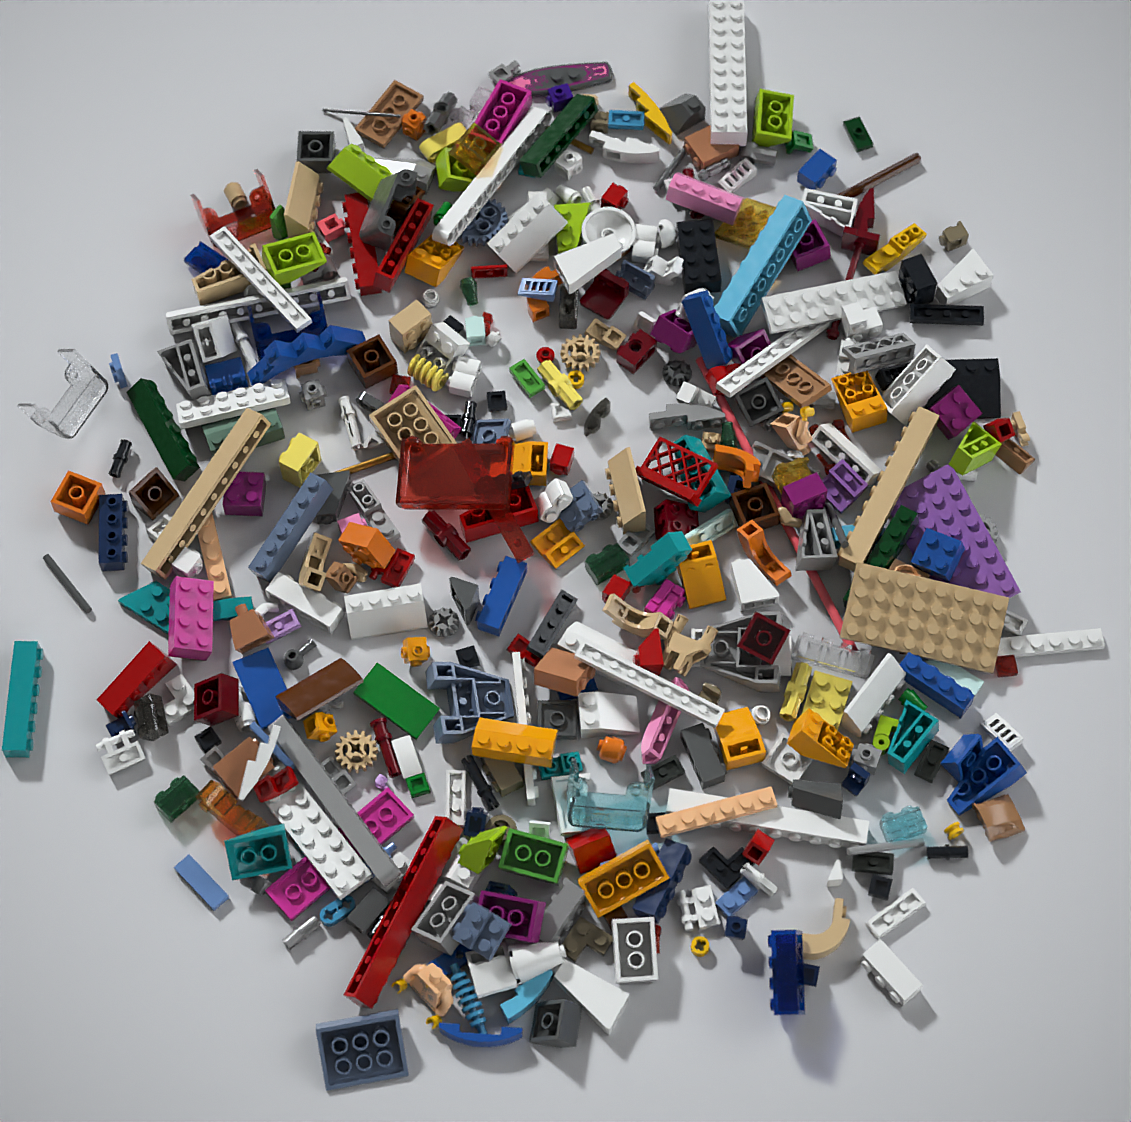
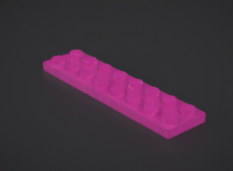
[265,787,414,922]

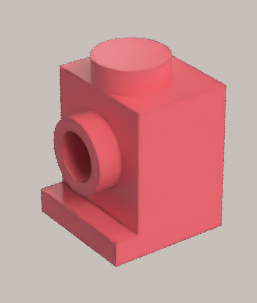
[316,213,346,244]

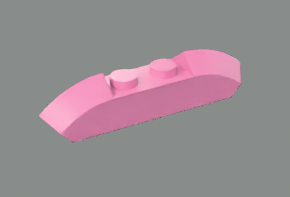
[641,677,690,764]

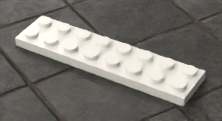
[760,270,907,334]
[253,761,373,900]

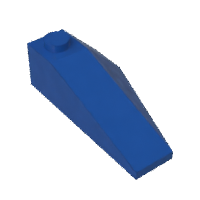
[947,737,1027,816]

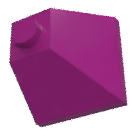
[728,329,771,365]

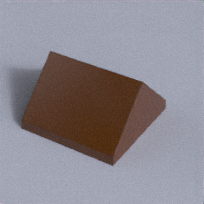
[129,467,179,520]

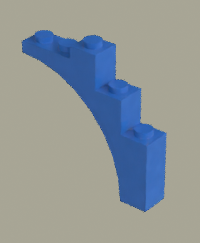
[247,325,366,386]

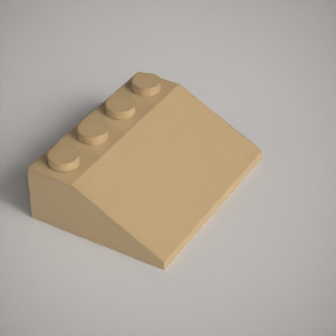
[369,385,457,481]

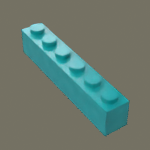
[2,641,44,758]

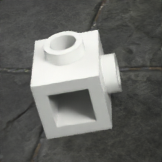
[555,148,583,181]
[171,547,203,578]

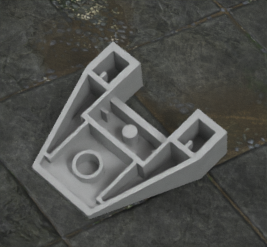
[700,612,783,693]

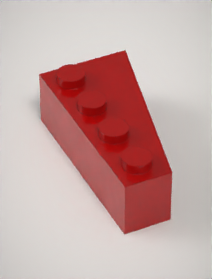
[459,486,539,543]
[96,641,177,718]

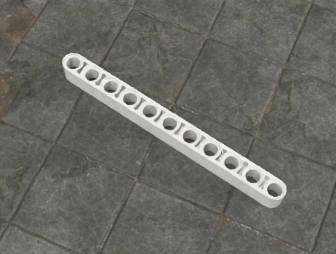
[432,106,552,246]

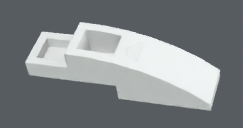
[589,131,660,164]

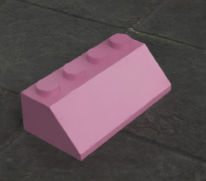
[666,173,745,225]

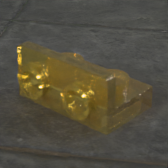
[771,457,812,495]

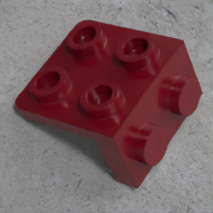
[580,269,629,320]

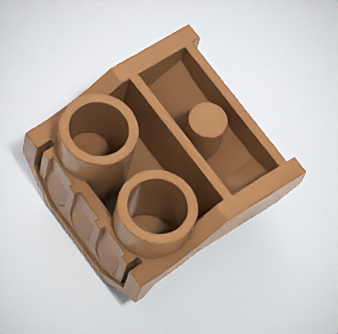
[972,794,1025,842]

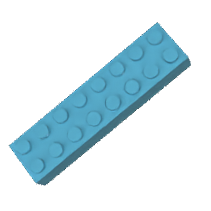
[714,195,812,338]

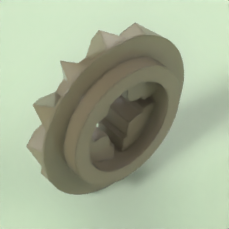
[485,815,517,846]

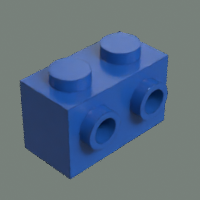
[797,149,837,190]

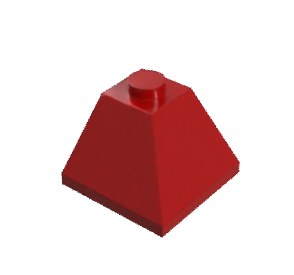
[633,628,664,676]

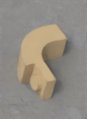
[298,533,332,592]
[602,594,674,639]
[796,898,850,960]

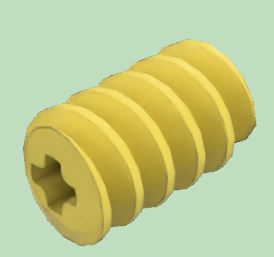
[407,354,449,392]

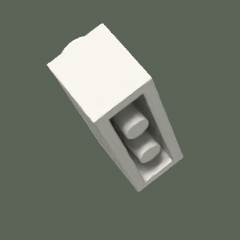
[861,939,923,1006]

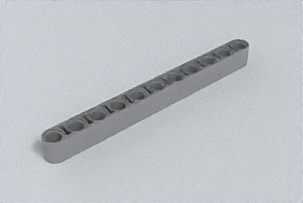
[268,714,402,887]

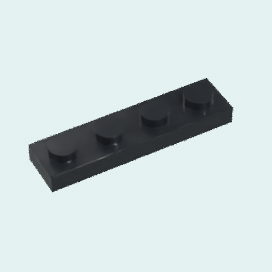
[909,304,984,326]
[526,589,578,659]

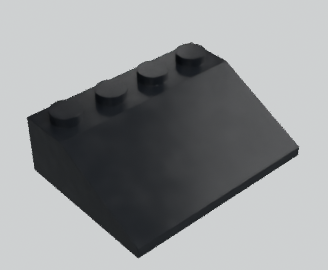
[925,358,1001,419]

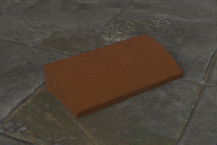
[275,658,364,721]

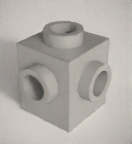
[299,380,327,411]
[850,743,882,775]

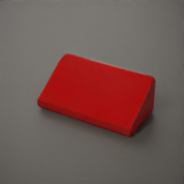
[471,264,508,279]

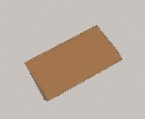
[995,438,1035,474]

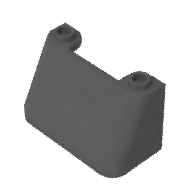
[359,169,418,251]

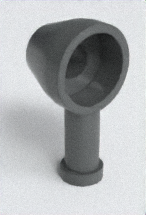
[284,639,317,670]
[245,875,273,896]

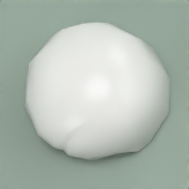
[658,219,677,249]

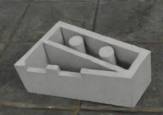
[157,339,211,400]

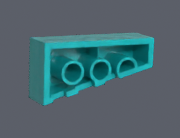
[673,435,732,513]

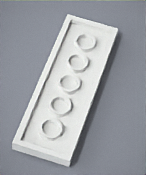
[176,378,291,430]

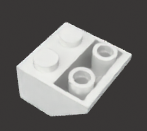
[191,315,237,363]
[416,322,470,375]
[465,942,518,998]

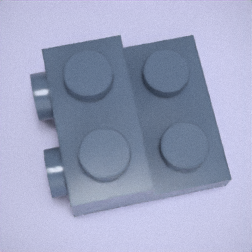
[559,480,603,532]
[453,902,512,960]

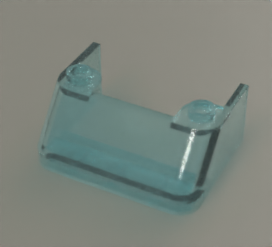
[567,758,655,832]

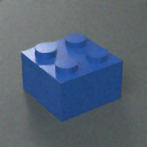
[911,528,965,582]

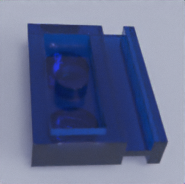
[184,241,228,274]

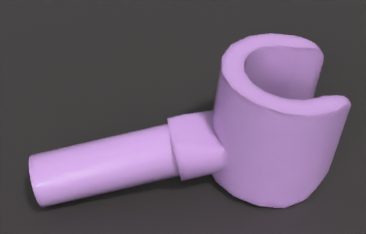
[375,774,388,790]

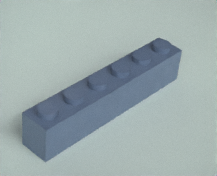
[248,472,333,583]

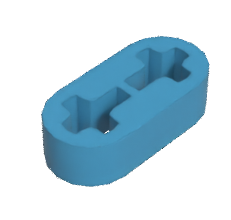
[320,895,356,927]

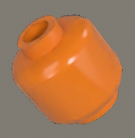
[596,735,627,764]

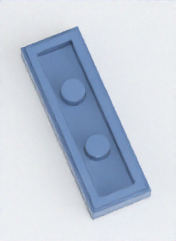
[249,721,296,770]
[174,854,229,911]

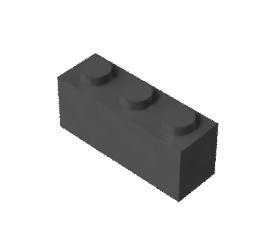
[680,723,727,790]

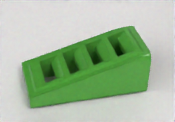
[269,205,288,241]

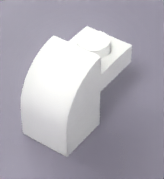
[644,255,684,286]

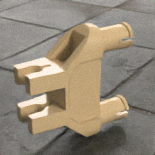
[662,614,719,677]

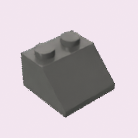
[733,377,784,427]
[530,999,582,1048]

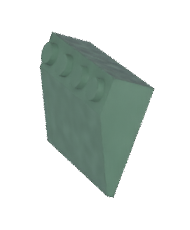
[201,407,285,458]

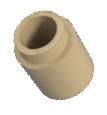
[224,182,247,209]

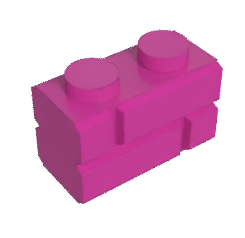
[644,579,686,620]

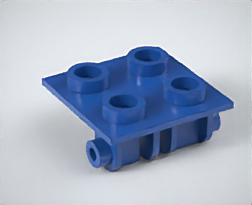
[205,357,248,395]

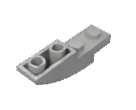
[649,403,725,431]
[347,479,401,543]

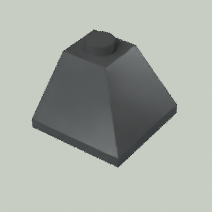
[659,93,706,135]

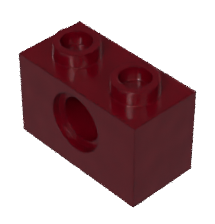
[616,329,657,375]

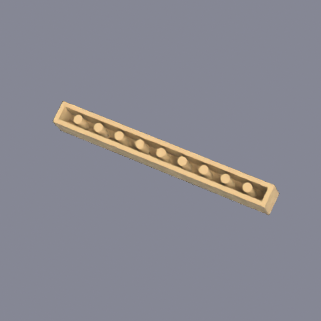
[837,406,940,572]
[141,408,271,580]

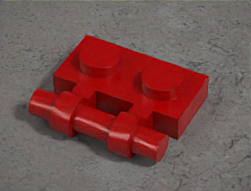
[369,548,415,588]

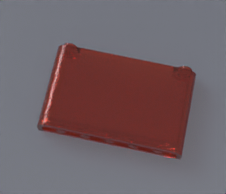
[396,436,515,510]

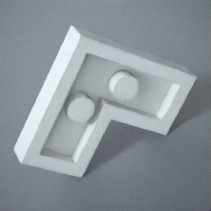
[159,673,194,727]

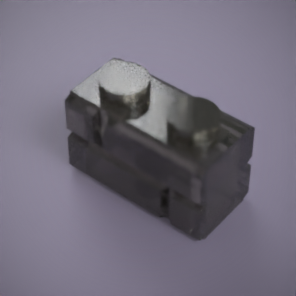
[559,286,579,329]
[133,694,169,741]

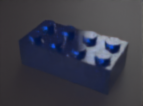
[768,930,806,1015]

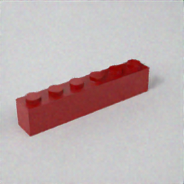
[342,193,382,296]
[373,198,434,293]

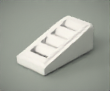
[343,117,365,153]
[718,158,757,193]
[981,713,1023,752]

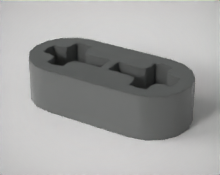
[356,391,385,413]

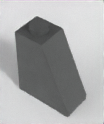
[316,471,351,525]
[788,779,843,819]

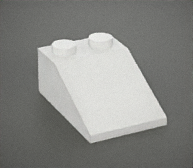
[578,691,640,738]

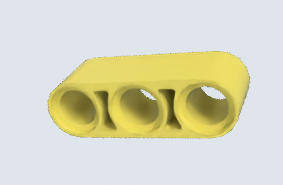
[419,122,469,163]

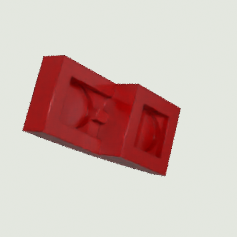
[506,633,548,667]
[253,766,299,803]

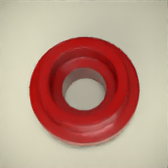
[536,347,555,363]

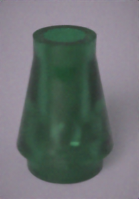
[460,277,478,306]
[720,421,739,448]

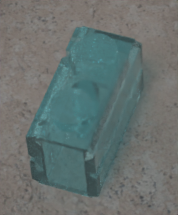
[879,806,927,843]

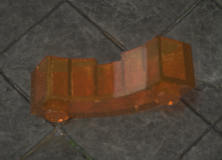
[195,780,270,836]

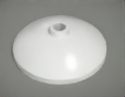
[582,207,636,253]

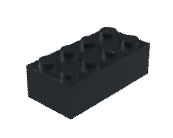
[676,219,722,294]

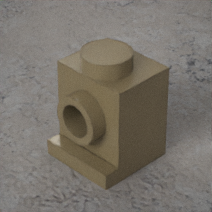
[939,221,969,252]

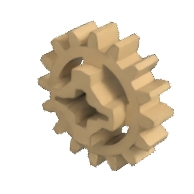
[560,334,600,372]
[335,730,378,774]

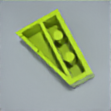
[554,202,590,254]
[948,422,1002,476]

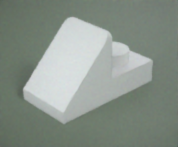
[676,381,717,408]

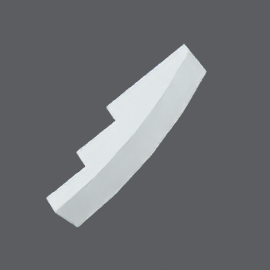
[238,725,281,802]

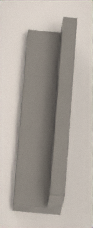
[842,333,916,374]

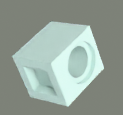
[465,316,486,346]

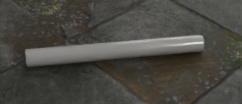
[847,838,924,856]

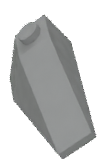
[375,158,437,195]

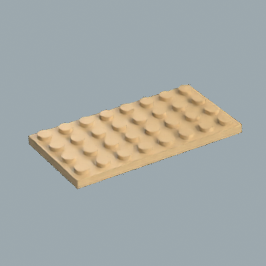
[840,562,1009,674]

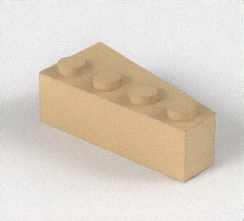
[192,243,267,306]

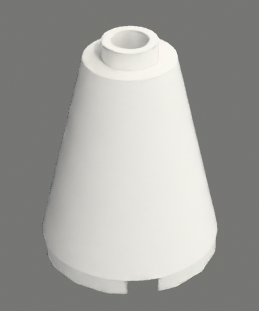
[508,942,567,985]

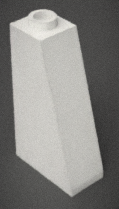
[554,233,623,294]
[553,959,630,1035]

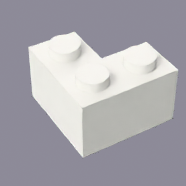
[839,302,883,342]

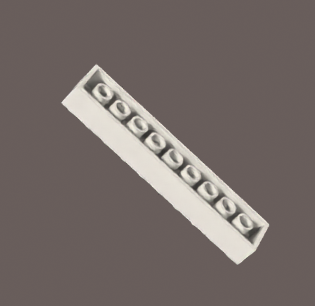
[708,0,747,146]

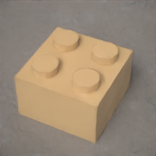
[388,300,432,353]

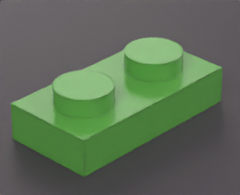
[509,359,545,398]

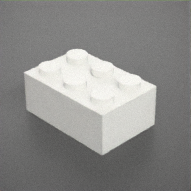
[611,917,658,984]

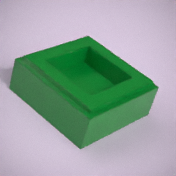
[405,773,431,799]

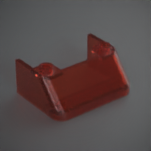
[191,169,276,248]

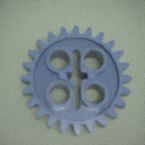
[457,199,508,247]

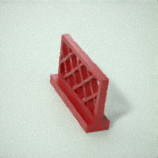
[635,436,719,507]

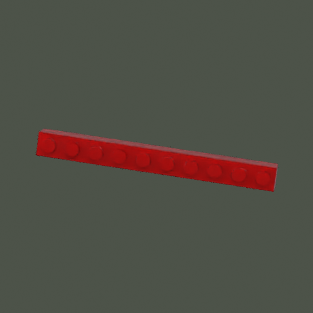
[343,816,463,1009]

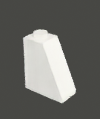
[730,558,779,611]

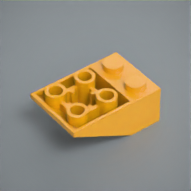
[404,234,465,287]
[831,371,887,433]
[490,441,548,486]
[676,540,726,609]
[713,707,766,770]
[787,708,854,768]

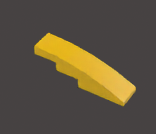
[628,81,672,145]

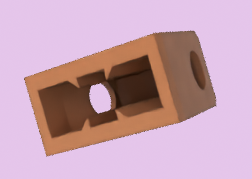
[229,604,275,654]

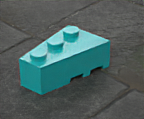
[623,531,692,587]
[887,700,939,774]

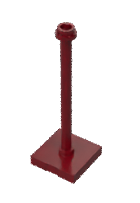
[826,226,880,340]

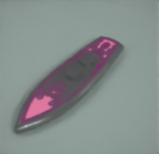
[507,62,613,97]

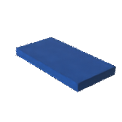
[232,647,293,730]

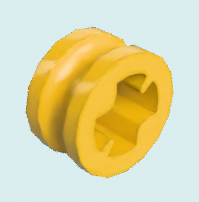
[568,370,584,389]
[944,822,964,840]
[691,936,709,957]

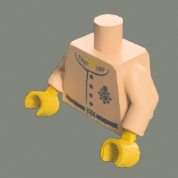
[771,402,815,456]
[391,963,454,1029]

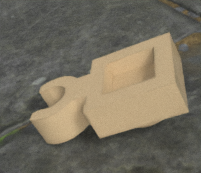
[1010,411,1030,447]

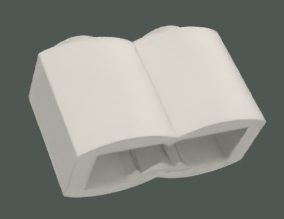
[632,224,660,263]
[447,356,481,398]
[534,478,573,523]

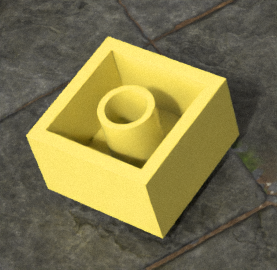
[278,433,321,488]

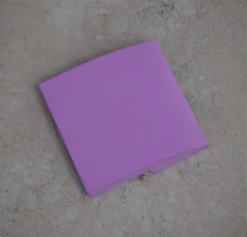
[822,459,869,514]

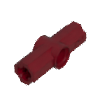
[422,510,471,561]

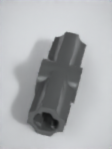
[424,92,458,135]

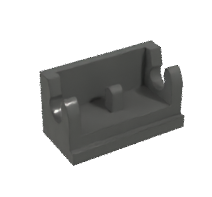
[345,887,390,933]

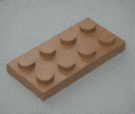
[355,80,424,148]
[760,354,832,408]

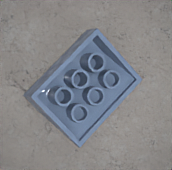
[315,1009,409,1091]

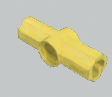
[537,360,583,410]
[779,662,812,722]

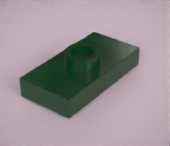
[843,116,873,152]

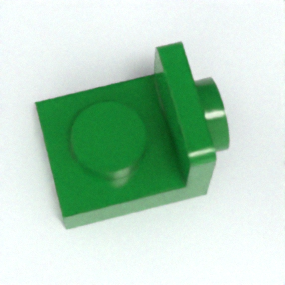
[784,130,814,154]

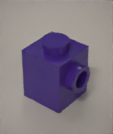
[546,83,574,113]

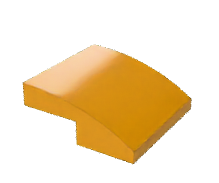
[530,518,585,569]

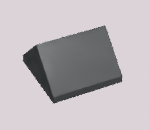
[449,577,480,626]

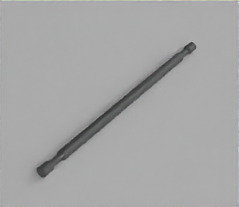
[323,108,401,118]

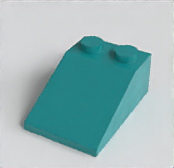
[224,824,292,880]

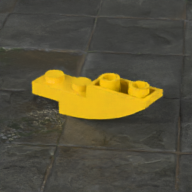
[863,223,927,275]

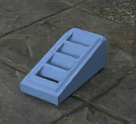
[518,278,558,302]

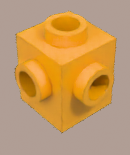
[401,637,430,667]
[303,712,337,742]

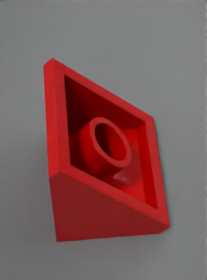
[565,824,616,875]

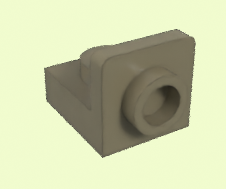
[590,111,609,134]
[698,683,721,705]

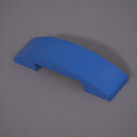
[439,1023,523,1047]

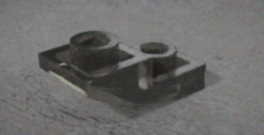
[584,397,611,437]

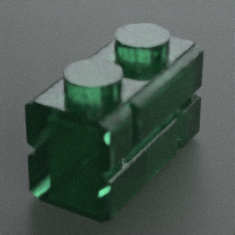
[585,543,630,585]
[153,775,201,823]

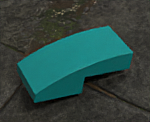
[213,596,253,621]
[538,752,583,780]

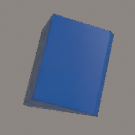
[940,734,983,782]

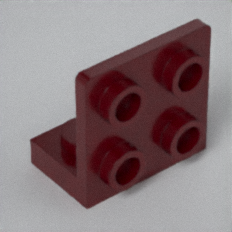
[653,499,699,542]

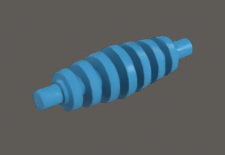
[450,963,487,1034]

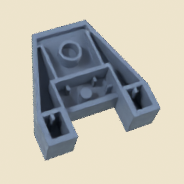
[425,662,515,744]

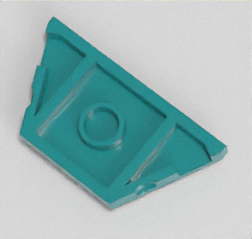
[118,581,170,635]

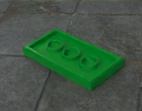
[353,662,440,740]

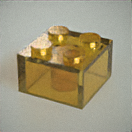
[449,122,502,176]

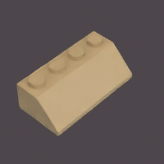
[284,162,324,238]
[605,447,646,535]

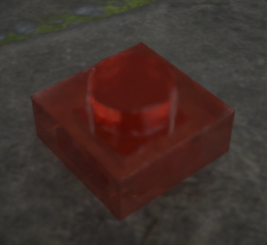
[389,374,411,394]
[995,655,1018,678]

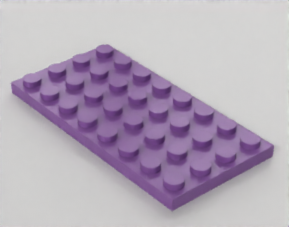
[891,464,1021,598]

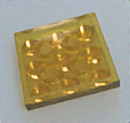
[715,198,776,249]

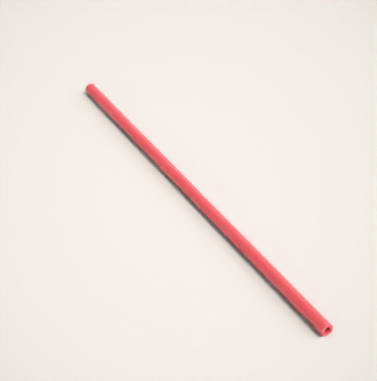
[696,356,859,656]

